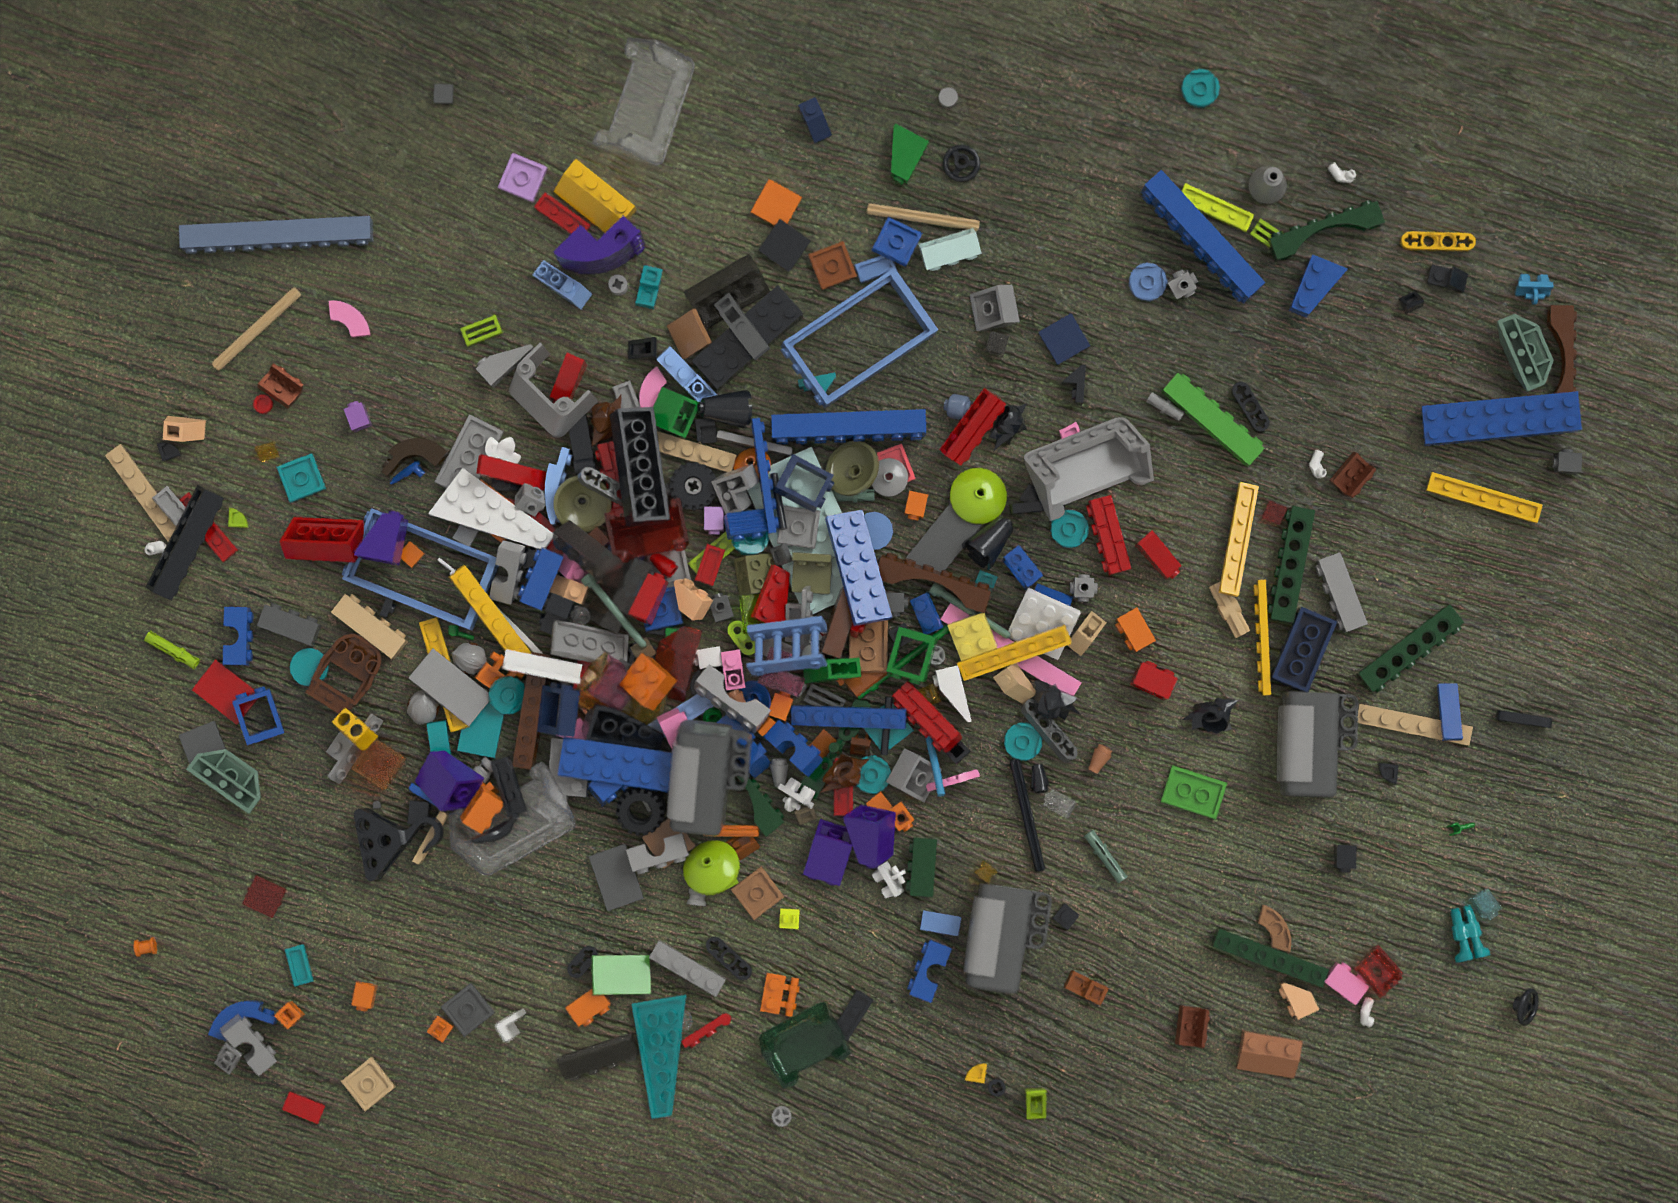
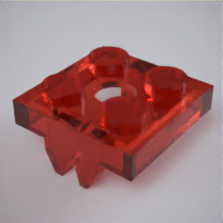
[1354,944,1403,998]

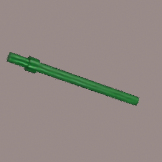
[857,625,950,700]

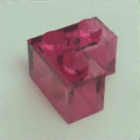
[758,647,805,697]
[586,654,631,711]

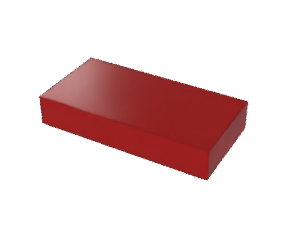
[695,544,725,586]
[282,1091,326,1124]

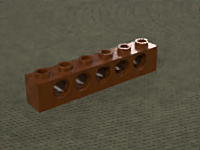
[513,652,553,770]

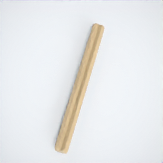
[867,204,980,231]
[212,287,301,371]

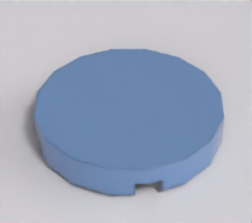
[1129,263,1167,301]
[864,512,893,550]

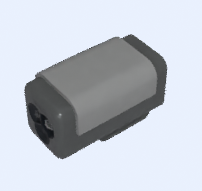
[1277,692,1358,797]
[667,720,752,836]
[963,883,1052,994]

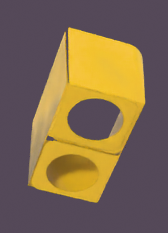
[332,708,378,750]

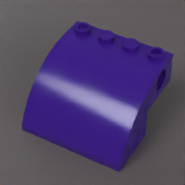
[553,215,645,274]

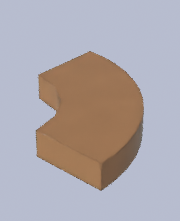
[1257,905,1291,953]

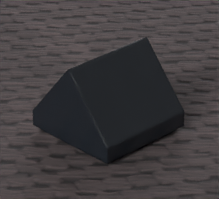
[1399,291,1424,314]

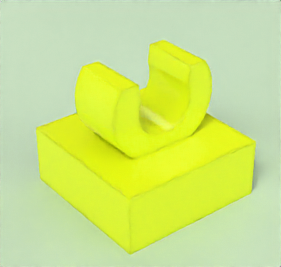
[779,908,800,929]

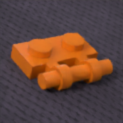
[475,651,525,688]
[760,973,800,1017]

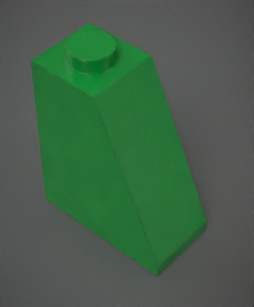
[891,123,929,185]
[803,658,861,684]

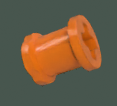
[134,937,157,957]

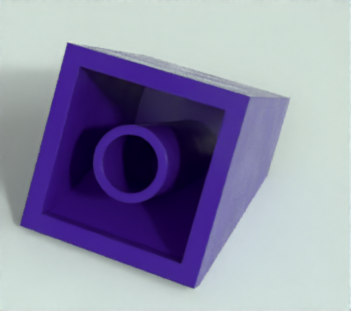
[354,511,408,566]
[415,750,484,811]
[844,805,896,868]
[803,819,852,886]

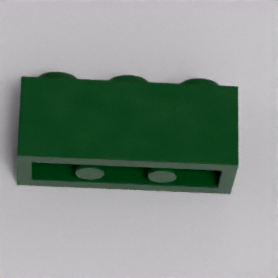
[906,837,937,897]

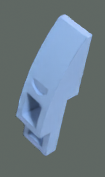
[656,346,717,402]
[545,447,573,526]

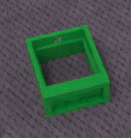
[886,627,938,685]

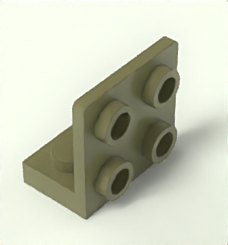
[792,552,832,594]
[734,553,780,597]

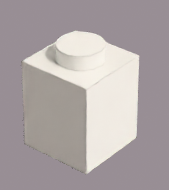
[694,646,723,670]

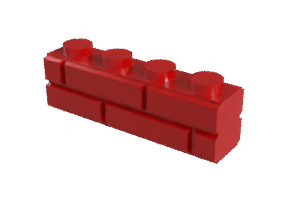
[939,388,1006,466]
[595,441,624,521]
[1086,495,1132,576]
[892,681,963,753]

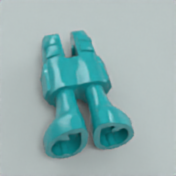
[1451,905,1491,963]

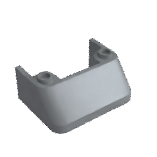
[509,343,598,438]

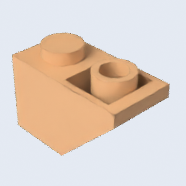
[163,416,206,442]
[674,578,713,620]
[1278,982,1319,1020]

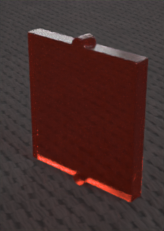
[242,875,287,918]

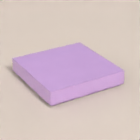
[498,153,548,203]

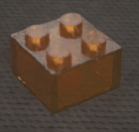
[351,738,407,790]

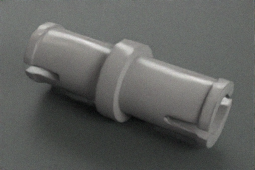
[1146,392,1185,422]

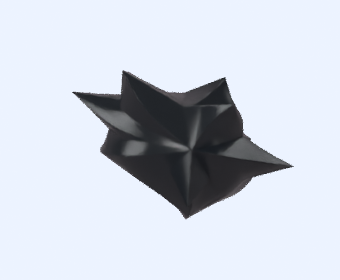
[989,403,1027,452]
[1034,680,1081,720]
[1182,698,1238,734]

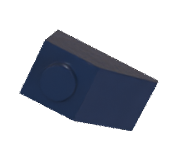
[798,97,832,144]

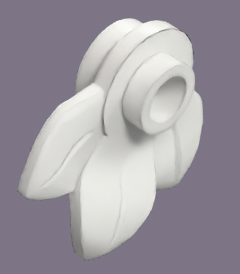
[485,437,521,464]

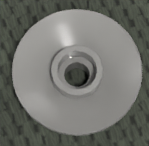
[872,458,908,497]

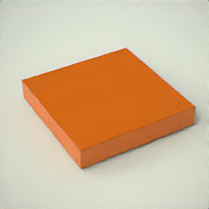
[751,179,802,226]

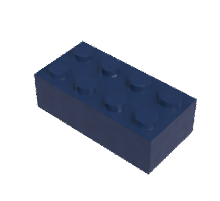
[1270,607,1337,692]

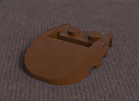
[305,634,381,714]

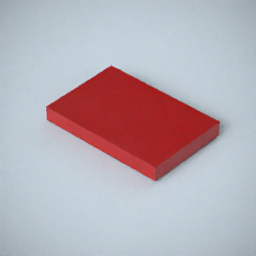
[192,659,259,725]

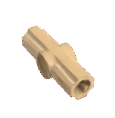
[1209,582,1250,638]

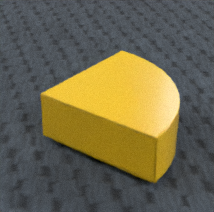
[965,1063,987,1083]

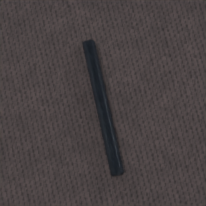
[1010,759,1045,872]

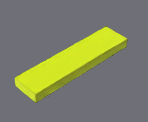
[1182,183,1254,233]

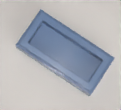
[855,256,897,283]
[920,910,961,936]

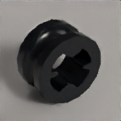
[988,1079,1006,1097]

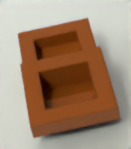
[1063,970,1109,1006]

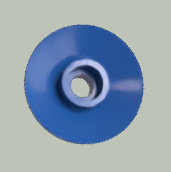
[739,680,771,708]

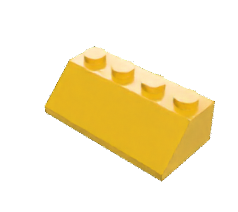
[553,159,636,233]

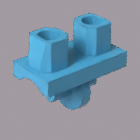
[1515,274,1553,305]

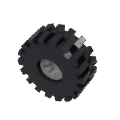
[669,462,716,511]

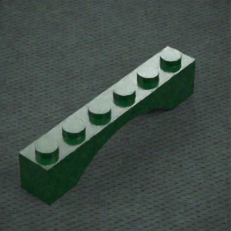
[1268,200,1385,263]
[736,763,785,837]

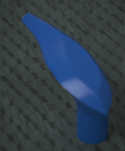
[389,461,425,484]

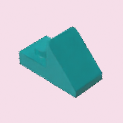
[798,372,836,393]

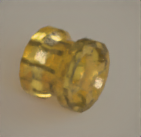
[974,860,998,884]

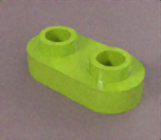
[728,621,755,655]

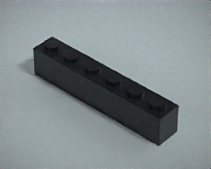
[145,485,224,601]

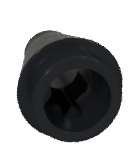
[1031,764,1050,793]

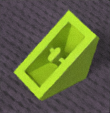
[1025,1088,1046,1119]

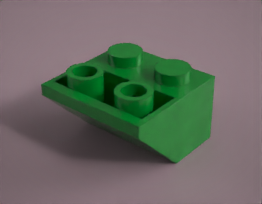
[653,387,698,438]

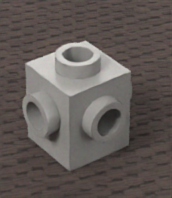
[1167,269,1198,299]
[515,483,545,517]
[1070,574,1097,602]

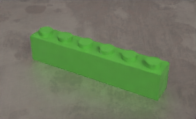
[1161,373,1265,467]

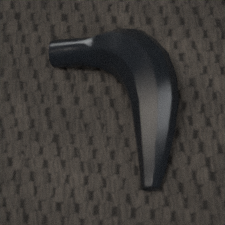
[471,813,519,843]

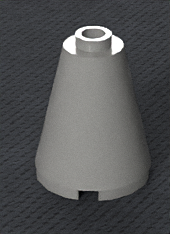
[1249,166,1287,204]

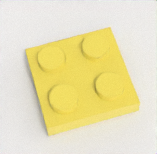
[947,612,998,661]

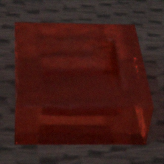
[1261,500,1287,526]

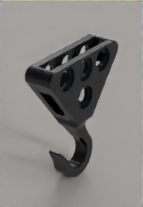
[353,808,444,881]

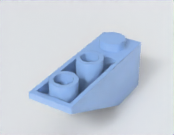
[533,260,592,309]

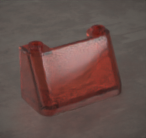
[604,498,689,563]

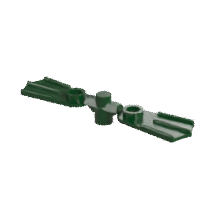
[799,699,872,799]

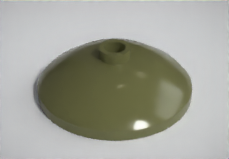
[826,441,879,496]
[553,475,611,532]

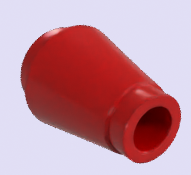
[649,551,678,578]

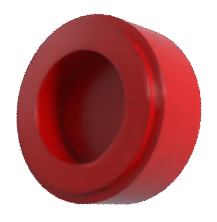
[253,394,273,414]

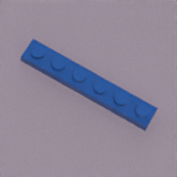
[751,418,779,534]
[791,705,906,729]

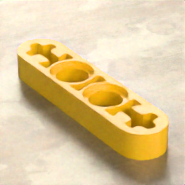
[1400,231,1476,252]

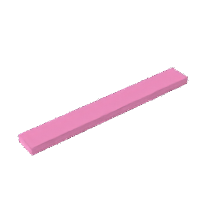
[940,603,1081,696]

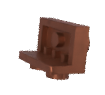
[257,363,304,409]
[1329,451,1376,498]
[1175,1006,1210,1048]

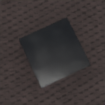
[759,219,811,272]

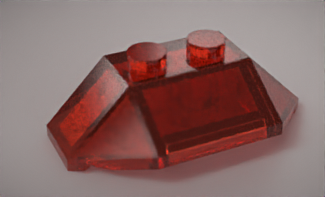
[655,626,703,702]

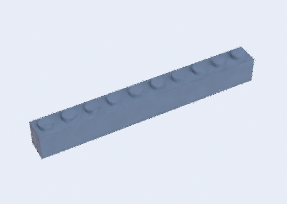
[179,216,373,254]

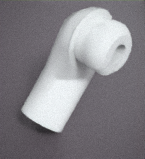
[1327,163,1356,183]
[1309,450,1327,478]
[145,541,166,555]
[1360,997,1374,1027]

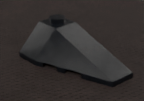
[582,704,664,751]

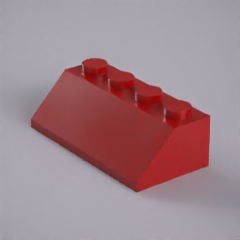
[279,517,364,562]

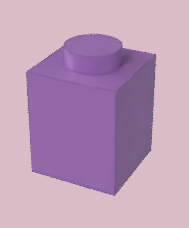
[344,401,372,433]

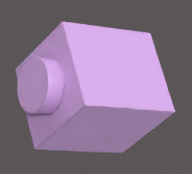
[704,507,724,535]

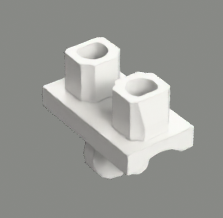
[778,777,815,812]
[872,861,906,898]

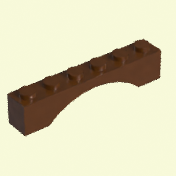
[1547,305,1577,394]
[878,552,993,613]

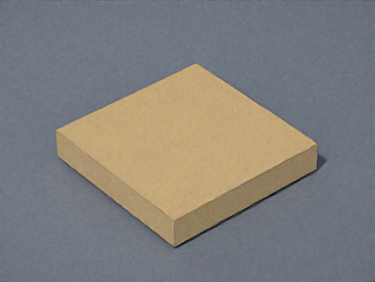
[341,1057,396,1111]

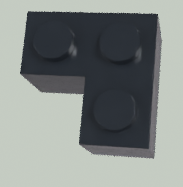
[538,593,577,635]

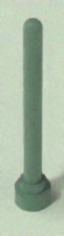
[581,571,646,648]
[929,582,1011,639]

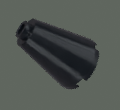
[697,390,752,428]
[962,517,1013,570]

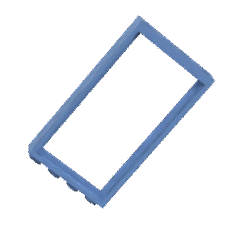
[781,268,938,409]
[342,508,499,631]

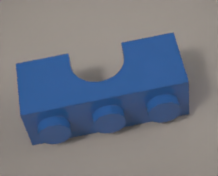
[223,607,254,666]
[763,720,823,777]
[907,940,952,1003]

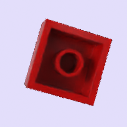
[1130,661,1178,701]

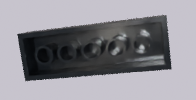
[692,285,804,392]
[610,407,670,527]

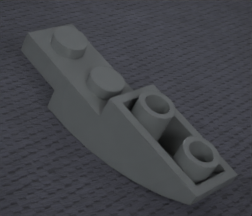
[714,293,770,360]

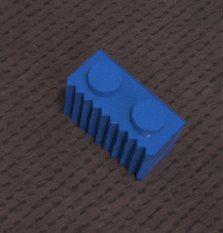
[724,509,768,542]

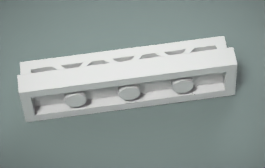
[502,649,582,684]
[495,1008,526,1042]

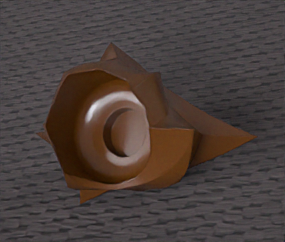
[590,395,622,446]
[820,754,869,793]

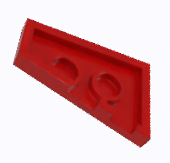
[751,565,790,624]

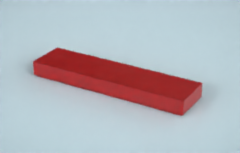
[476,454,547,491]
[179,492,238,563]

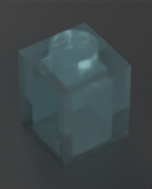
[1469,888,1502,920]

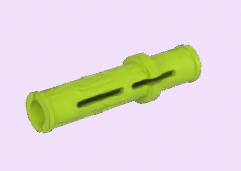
[144,631,200,669]

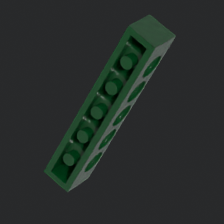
[1267,506,1315,624]
[1356,604,1464,693]
[1211,928,1329,988]

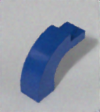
[208,1000,278,1041]

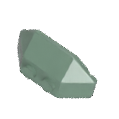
[1497,314,1554,392]
[186,749,261,814]

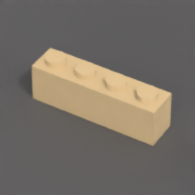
[331,594,408,660]

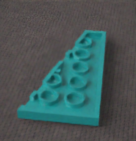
[632,995,686,1119]

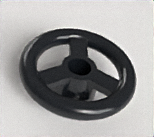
[943,145,980,182]
[1513,988,1539,1026]

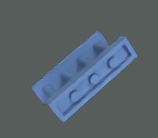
[747,616,827,676]

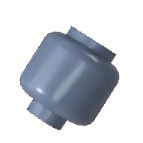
[944,394,973,420]

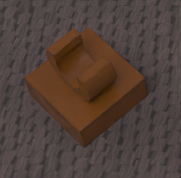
[850,733,871,756]

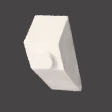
[932,665,971,723]

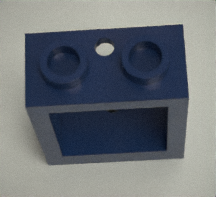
[774,454,835,513]
[537,683,580,737]

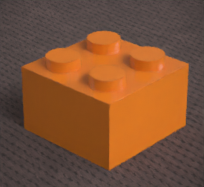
[618,653,677,711]

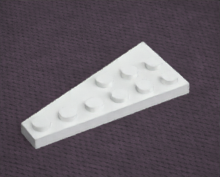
[428,468,556,550]

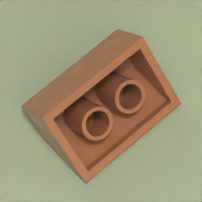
[1236,1030,1303,1078]

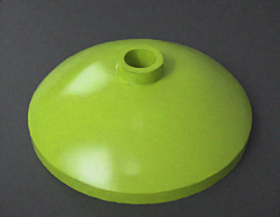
[950,468,1007,525]
[683,840,740,895]

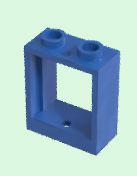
[1002,545,1043,590]
[232,686,285,745]

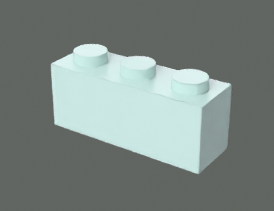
[918,228,982,271]

